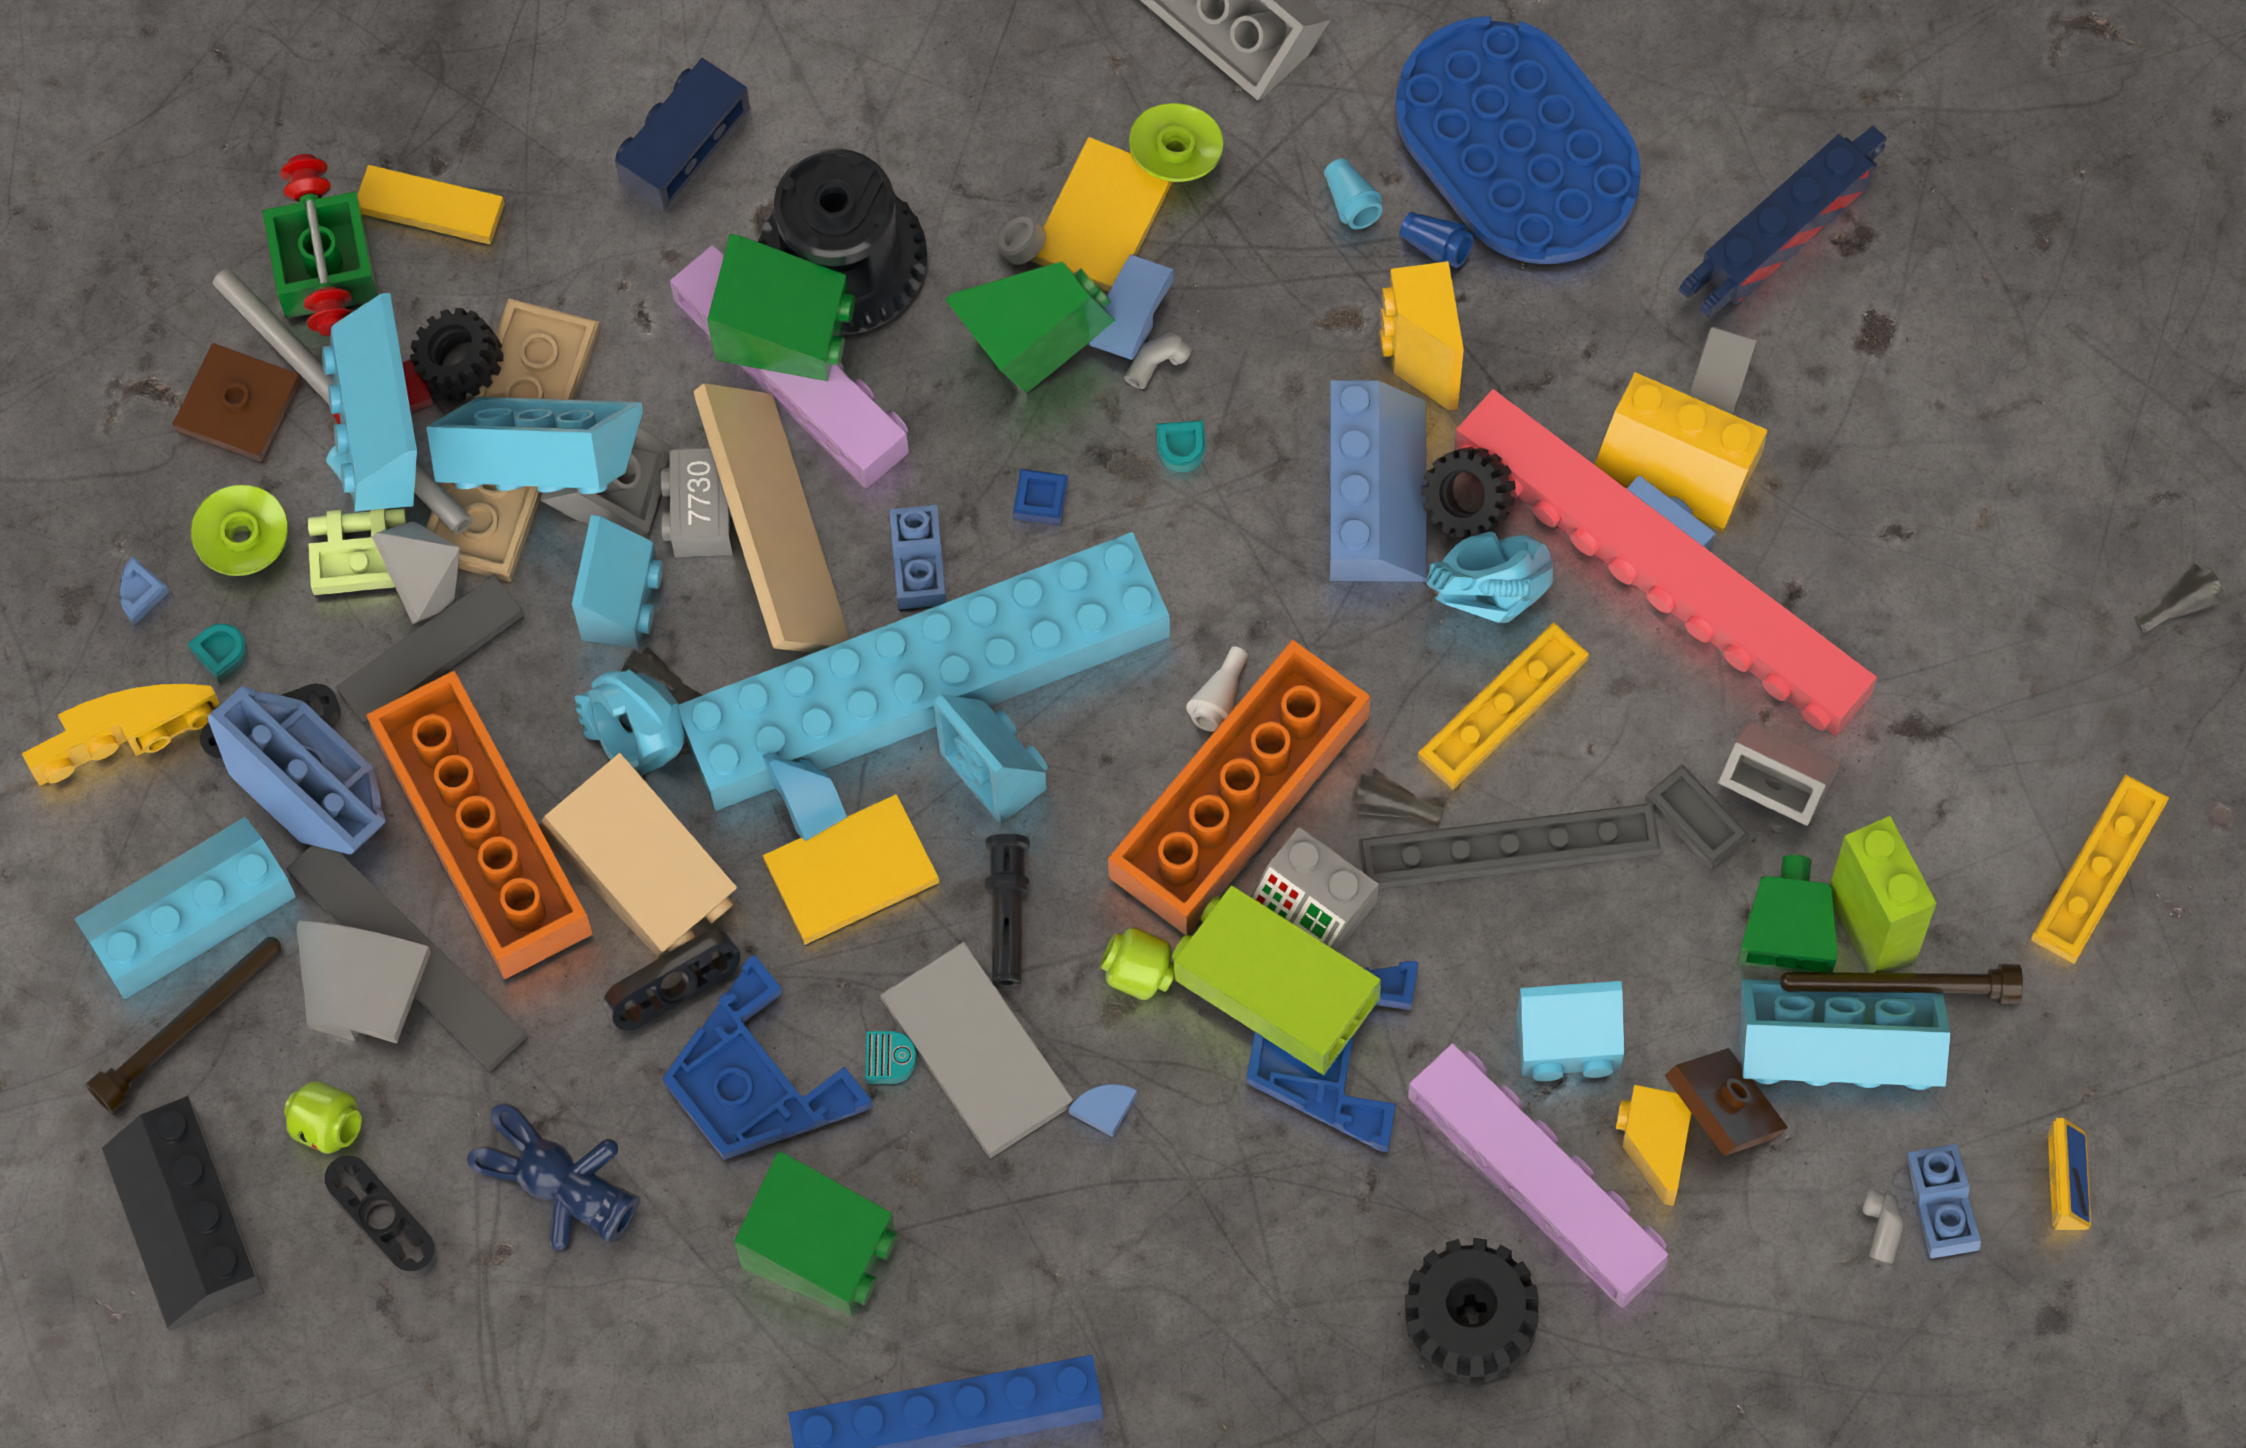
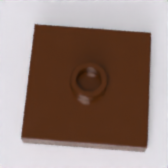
[172,343,302,462]
[1665,1048,1788,1156]

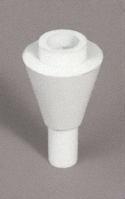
[1186,647,1248,732]

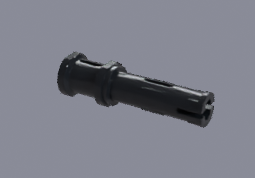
[985,834,1030,987]

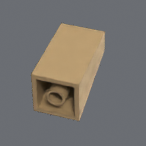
[539,753,737,958]

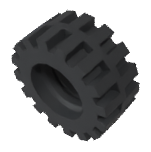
[410,308,504,401]
[1421,447,1516,537]

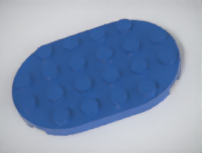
[1395,16,1641,264]

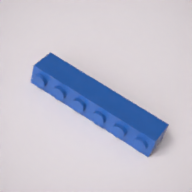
[788,1354,1103,1448]

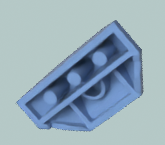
[207,686,386,855]

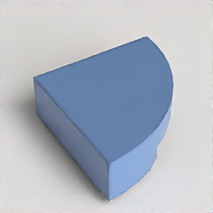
[119,556,169,626]
[1069,1084,1137,1137]

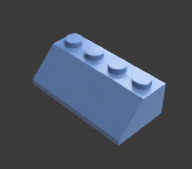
[1329,380,1427,582]

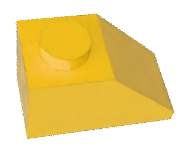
[1616,1085,1691,1206]

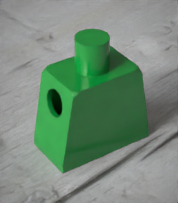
[1737,855,1837,972]

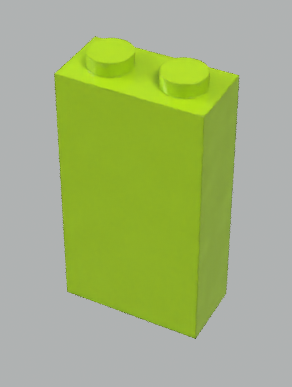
[1830,816,1937,973]
[1172,885,1381,1075]

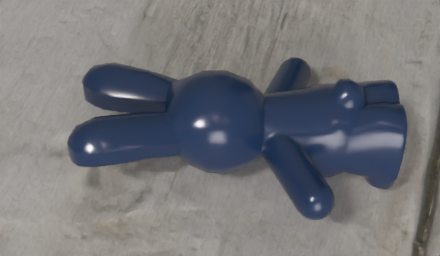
[467,1103,640,1251]

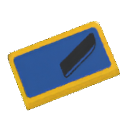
[2047,1118,2091,1230]

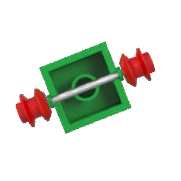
[262,154,379,336]

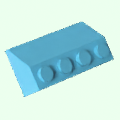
[322,293,417,511]
[426,397,643,494]
[74,816,296,1000]
[1740,979,1950,1090]

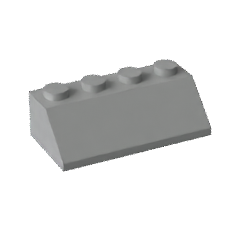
[1140,0,1331,101]

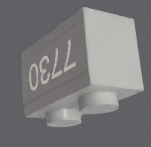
[661,448,733,558]

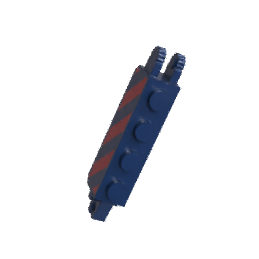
[1678,125,1887,318]

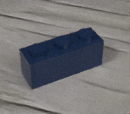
[615,58,750,211]

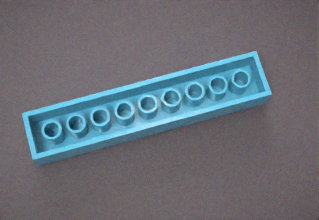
[678,532,1170,811]

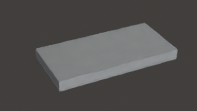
[880,942,1074,1159]

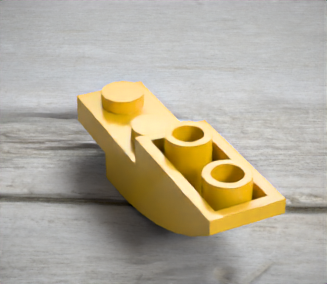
[21,684,220,787]

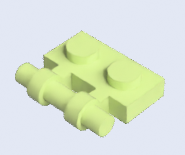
[308,508,407,595]

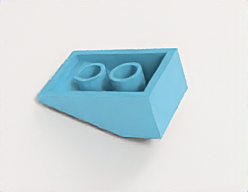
[933,694,1048,824]

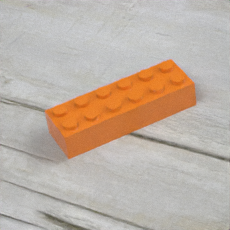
[1108,639,1371,935]
[366,671,593,980]

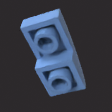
[1089,254,1174,360]
[889,505,946,610]
[1907,1144,1981,1259]

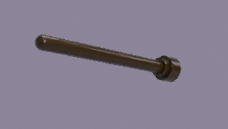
[85,937,281,1114]
[1780,964,2023,1004]

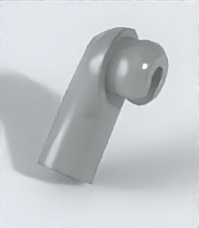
[1124,332,1191,389]
[1862,1189,1903,1264]

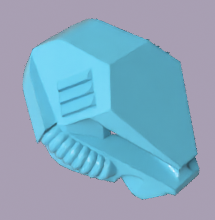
[1426,532,1553,623]
[574,669,684,775]

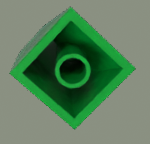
[707,234,855,381]
[945,261,1115,393]
[734,1151,898,1316]

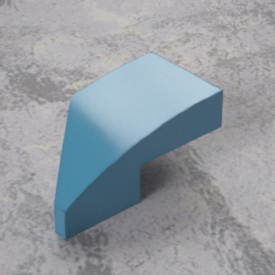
[763,752,847,841]

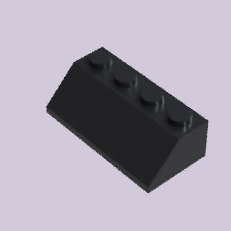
[102,1096,264,1330]

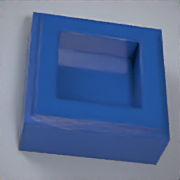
[1013,469,1069,526]

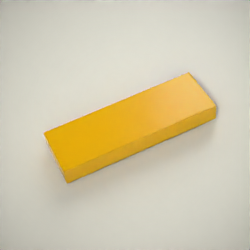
[357,165,505,245]

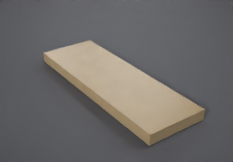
[426,298,601,583]
[693,383,850,653]

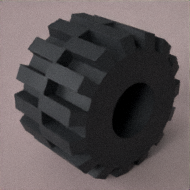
[1405,1238,1539,1384]

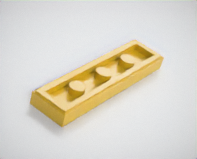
[1418,622,1589,790]
[2031,774,2169,964]

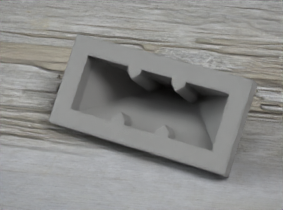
[372,521,460,624]

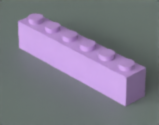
[670,245,909,489]
[1408,1043,1669,1309]

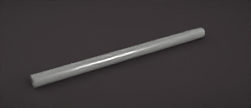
[213,268,473,535]

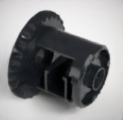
[758,148,927,335]

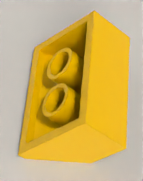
[1379,261,1464,410]
[1594,372,1768,533]

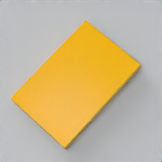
[1030,137,1173,292]
[762,794,939,945]

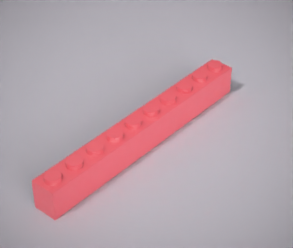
[1454,389,1877,737]

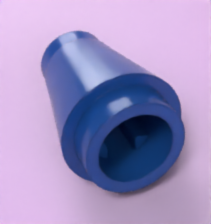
[1399,212,1474,268]

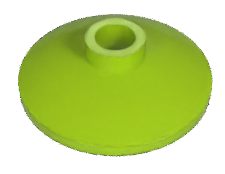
[1129,103,1223,182]
[191,485,288,576]

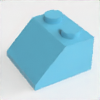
[572,515,663,649]
[1515,981,1624,1081]

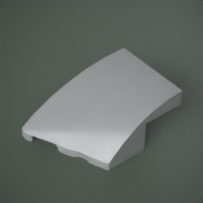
[296,921,431,1044]

